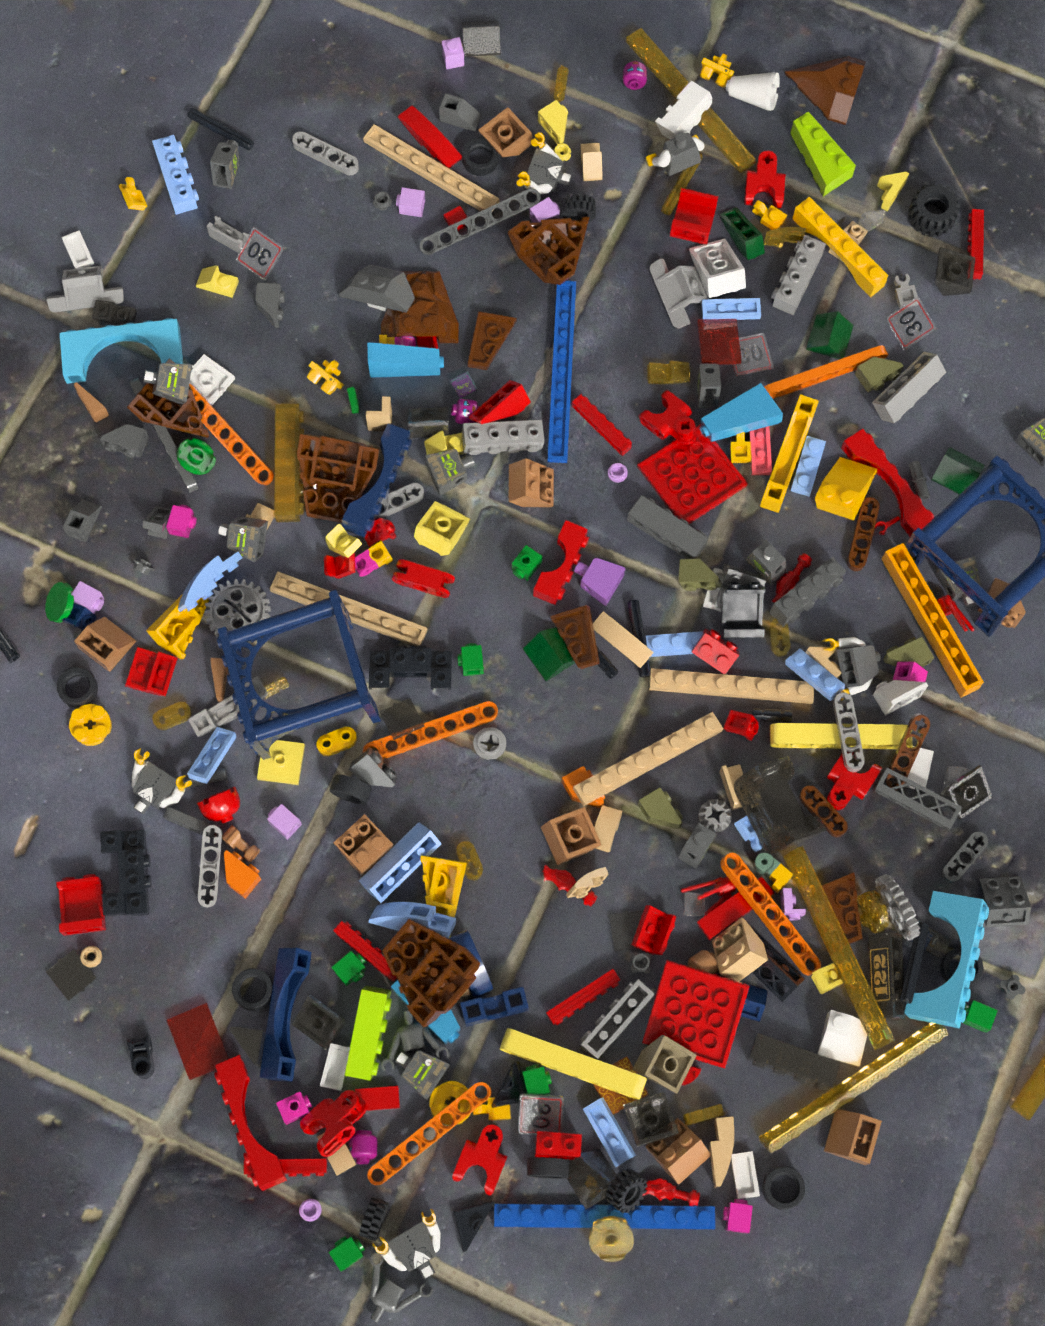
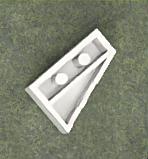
[655,81,712,140]

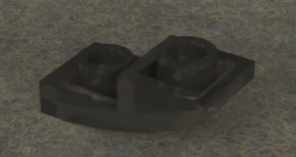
[92,300,137,326]

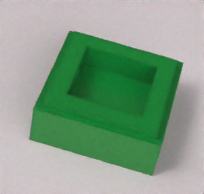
[347,387,360,414]

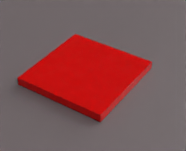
[637,424,748,524]
[642,960,750,1069]

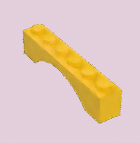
[792,197,888,297]
[760,394,819,513]

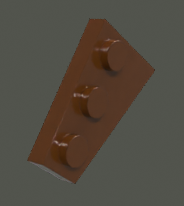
[550,605,600,669]

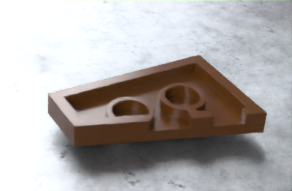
[468,312,517,370]
[815,872,862,947]

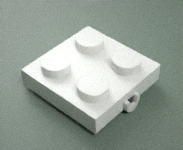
[189,354,235,405]

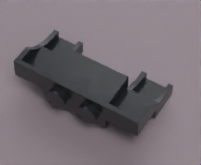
[369,645,452,690]
[100,830,152,916]

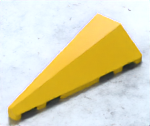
[146,582,217,659]
[420,856,467,938]

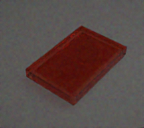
[697,319,742,365]
[167,1003,229,1081]

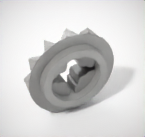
[473,727,506,760]
[698,799,732,832]

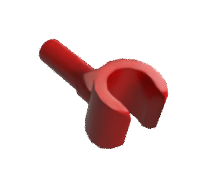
[875,516,900,535]

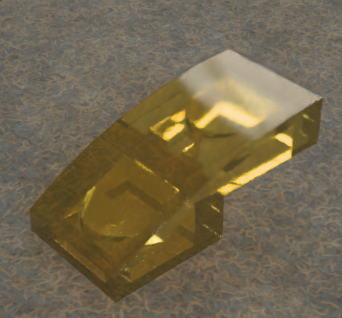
[764,227,806,248]
[647,361,690,384]

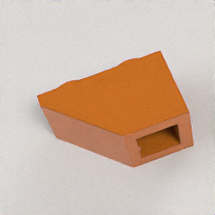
[561,766,605,808]
[224,850,261,899]

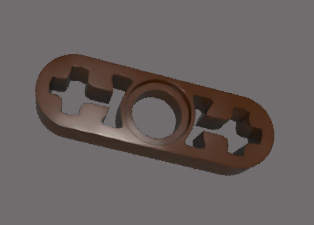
[799,786,848,837]

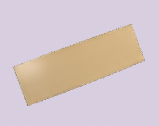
[593,611,654,668]
[708,1116,734,1188]

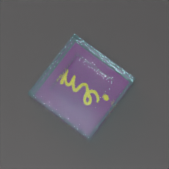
[451,372,477,398]

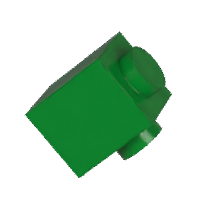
[512,545,542,581]
[457,643,484,676]
[331,951,366,987]
[963,1000,998,1033]
[522,1065,552,1100]
[328,1236,365,1272]

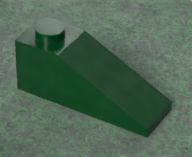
[720,207,765,260]

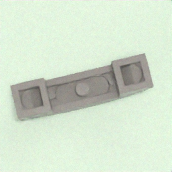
[188,676,268,737]

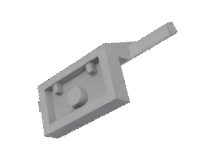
[650,259,709,329]
[47,265,124,313]

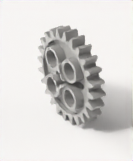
[204,579,271,637]
[875,874,920,941]

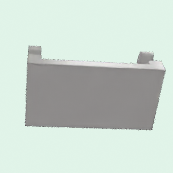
[207,216,252,254]

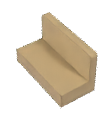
[366,397,392,431]
[719,764,753,810]

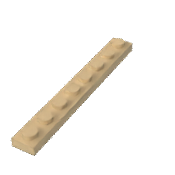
[363,124,499,212]
[270,572,428,647]
[649,668,814,704]
[573,712,723,806]

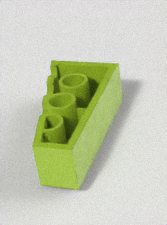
[791,112,856,197]
[345,985,392,1081]

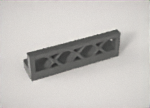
[874,768,962,831]

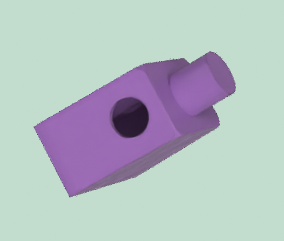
[574,558,626,606]

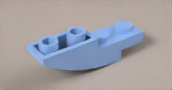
[178,552,242,612]
[369,902,456,938]

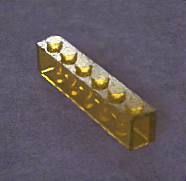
[274,404,304,522]

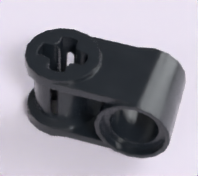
[127,1035,155,1079]

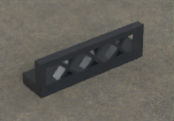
[750,926,805,1002]

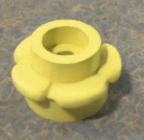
[553,143,571,161]

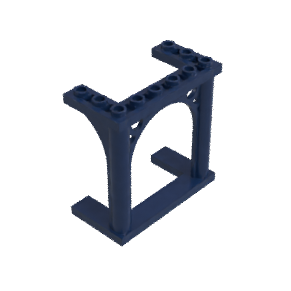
[906,455,1045,637]
[216,590,381,760]

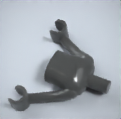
[381,1010,450,1072]
[370,1252,433,1323]

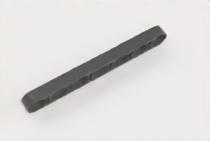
[419,188,541,255]
[129,378,199,493]

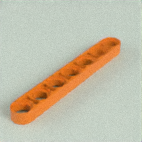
[764,345,888,399]
[189,384,274,485]
[363,701,498,759]
[720,853,821,976]
[367,1082,491,1185]

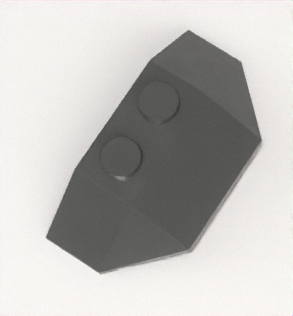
[339,264,415,313]

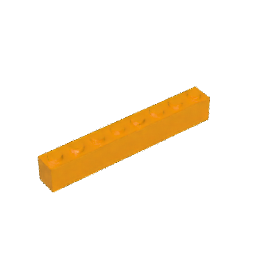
[881,543,984,698]

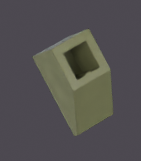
[855,357,903,392]
[679,559,722,591]
[883,637,934,667]
[638,788,683,829]

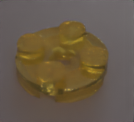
[858,890,889,934]
[589,1216,634,1262]

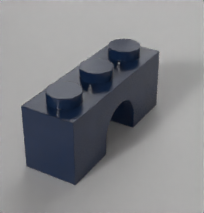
[460,987,529,1027]

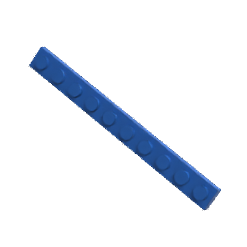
[547,281,576,463]
[494,1204,715,1230]

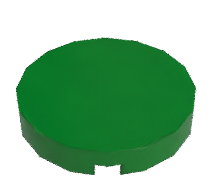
[176,439,216,475]
[45,582,74,623]

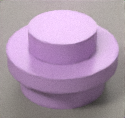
[608,463,628,483]
[299,1199,322,1222]

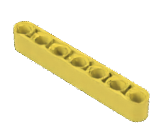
[770,723,913,749]
[499,1028,647,1100]

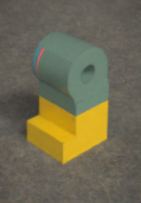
[754,853,793,893]

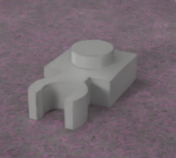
[894,274,919,309]

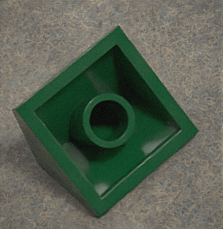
[806,311,854,360]
[931,447,985,494]
[523,627,575,682]

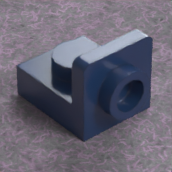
[62,603,97,631]

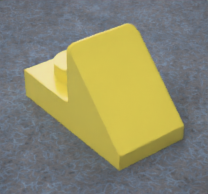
[877,172,909,212]
[196,265,239,298]
[424,431,467,455]
[325,524,362,558]
[811,961,850,994]

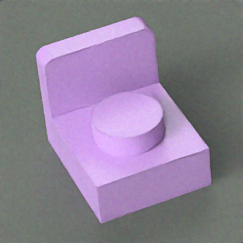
[780,888,806,921]

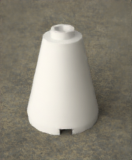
[726,72,780,111]

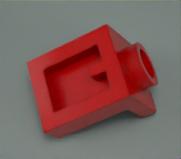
[365,518,397,547]
[324,553,356,579]
[724,710,759,741]

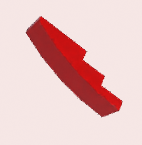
[397,105,462,169]
[697,877,775,940]

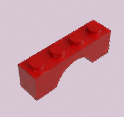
[533,520,590,605]

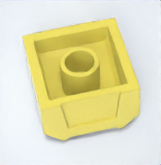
[414,501,470,556]

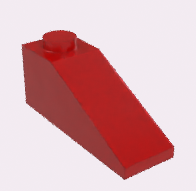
[469,380,531,424]

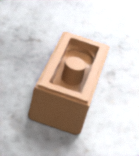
[74,382,109,423]
[210,658,228,703]

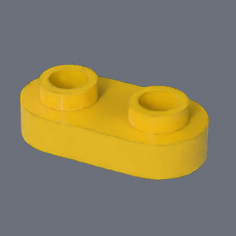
[317,727,357,756]

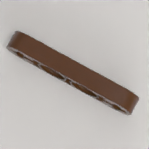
[847,497,880,572]
[885,713,930,790]

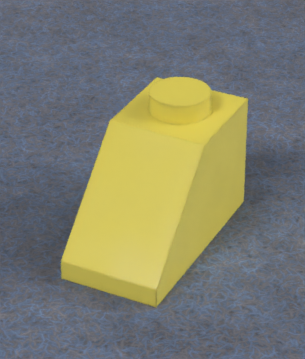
[538,100,568,145]

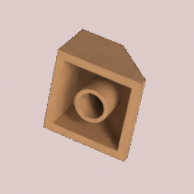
[479,107,533,157]
[541,807,602,865]

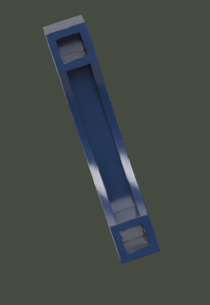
[342,423,412,538]
[259,948,312,1081]

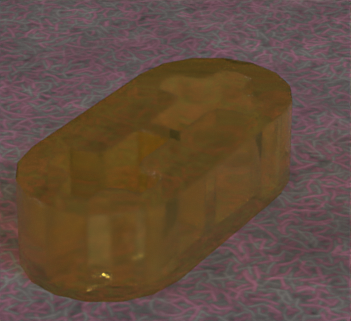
[769,618,790,657]
[152,702,191,730]
[456,841,483,881]
[683,1104,725,1126]

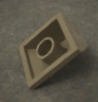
[632,1035,697,1094]

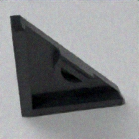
[491,1061,529,1108]
[453,1201,494,1252]

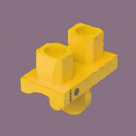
[700,53,735,88]
[307,360,344,395]

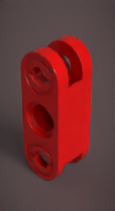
[392,559,455,598]

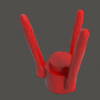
[937,595,975,632]
[680,876,736,915]

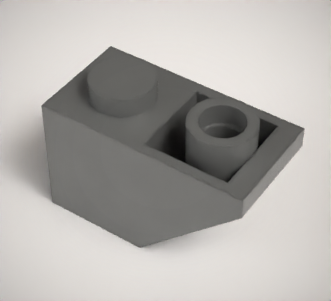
[439,93,481,132]
[255,283,285,328]
[100,424,149,458]
[63,500,102,542]
[349,747,397,787]

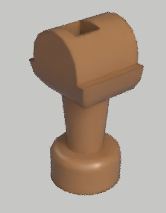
[222,825,260,863]

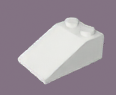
[689,239,746,298]

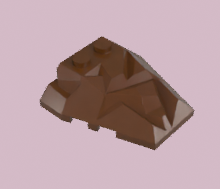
[381,271,459,343]
[297,434,380,523]
[382,919,480,1027]

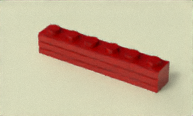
[967,209,984,280]
[572,394,632,456]
[333,921,398,983]
[546,969,620,1025]
[244,1159,328,1178]

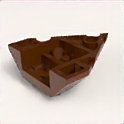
[784,56,866,125]
[508,217,590,285]
[127,358,209,438]

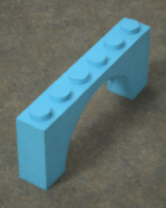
[60,318,183,384]
[905,891,989,1028]

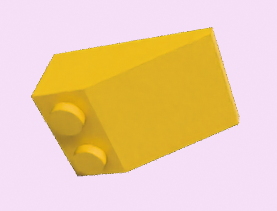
[815,457,877,520]

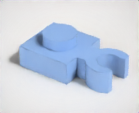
[734,813,768,852]

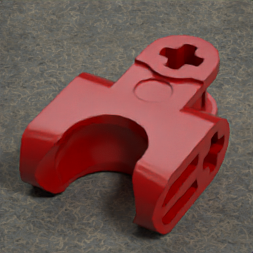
[744,151,786,208]
[638,390,697,445]
[827,746,882,811]
[300,1090,367,1157]
[452,1125,508,1196]

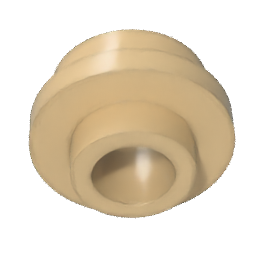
[80,946,102,968]

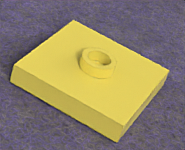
[257,740,305,785]

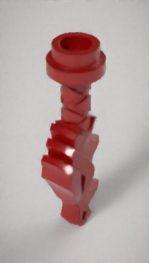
[772,553,812,603]
[542,865,598,907]
[643,1178,700,1207]

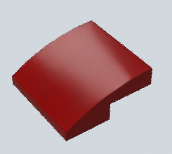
[125,647,178,696]

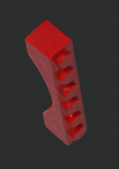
[841,429,934,537]
[214,1055,287,1191]

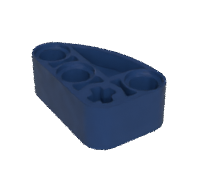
[449,930,493,998]

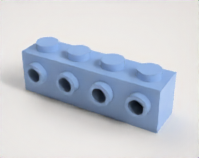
[152,135,199,215]
[359,822,441,903]

